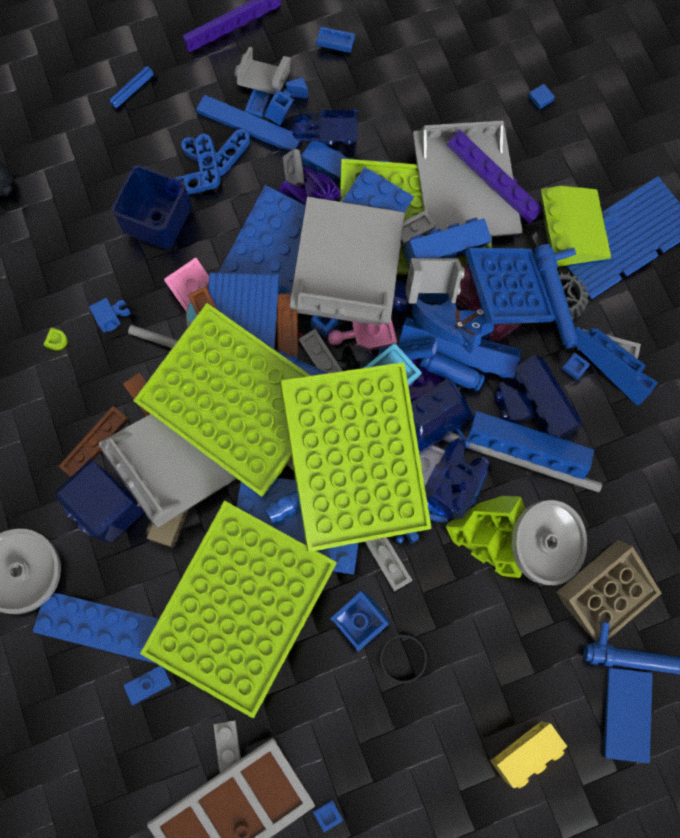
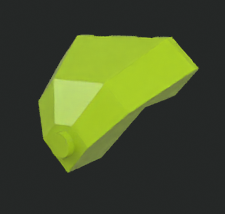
[446,496,525,578]

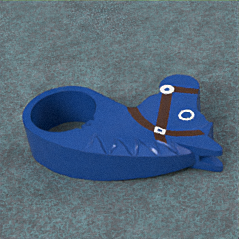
[411,293,494,354]

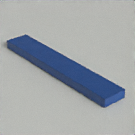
[196,95,303,152]

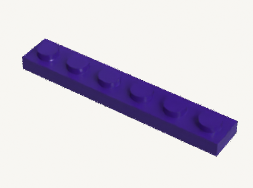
[183,0,281,52]
[446,129,543,223]

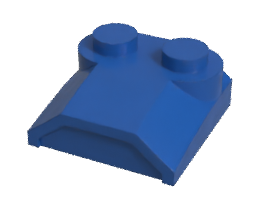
[330,590,390,652]

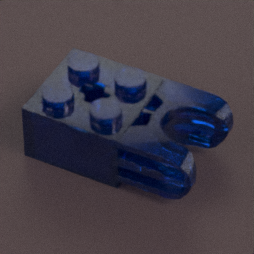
[292,109,358,144]
[425,438,490,520]

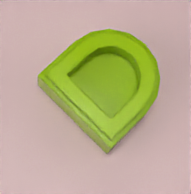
[43,327,68,350]

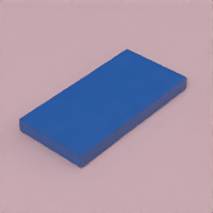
[604,668,652,763]

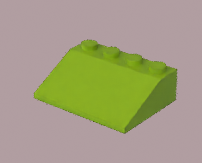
[540,186,611,267]

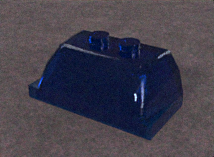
[411,378,476,455]

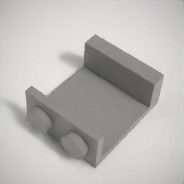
[235,47,291,95]
[405,258,464,303]

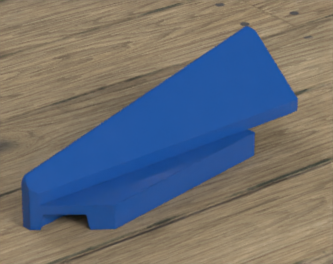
[575,327,658,405]

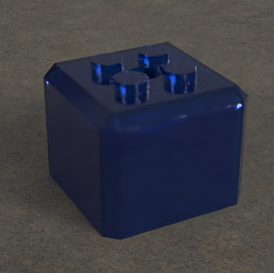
[111,165,192,249]
[56,459,144,543]

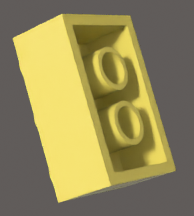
[490,721,567,789]

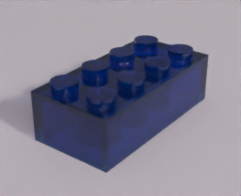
[514,355,585,438]

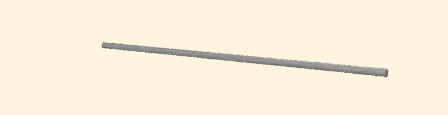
[128,325,602,493]

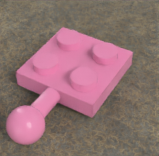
[164,258,209,312]
[328,319,397,351]

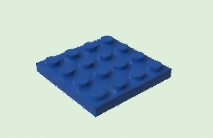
[465,248,556,324]

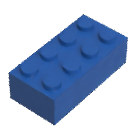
[402,217,492,270]

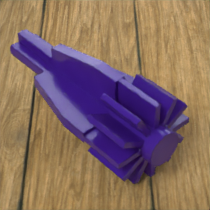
[303,166,342,202]

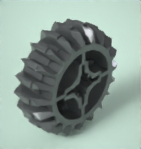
[543,271,589,322]

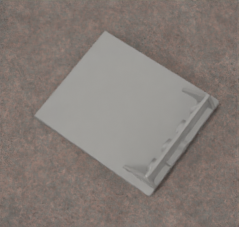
[413,121,522,236]
[290,197,404,326]
[99,414,237,528]

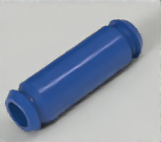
[419,353,484,391]

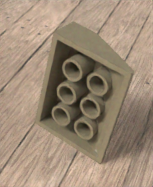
[556,540,662,643]

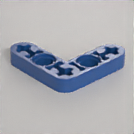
[181,129,250,176]
[166,134,220,197]

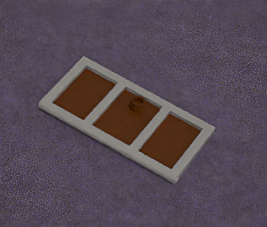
[147,737,315,838]

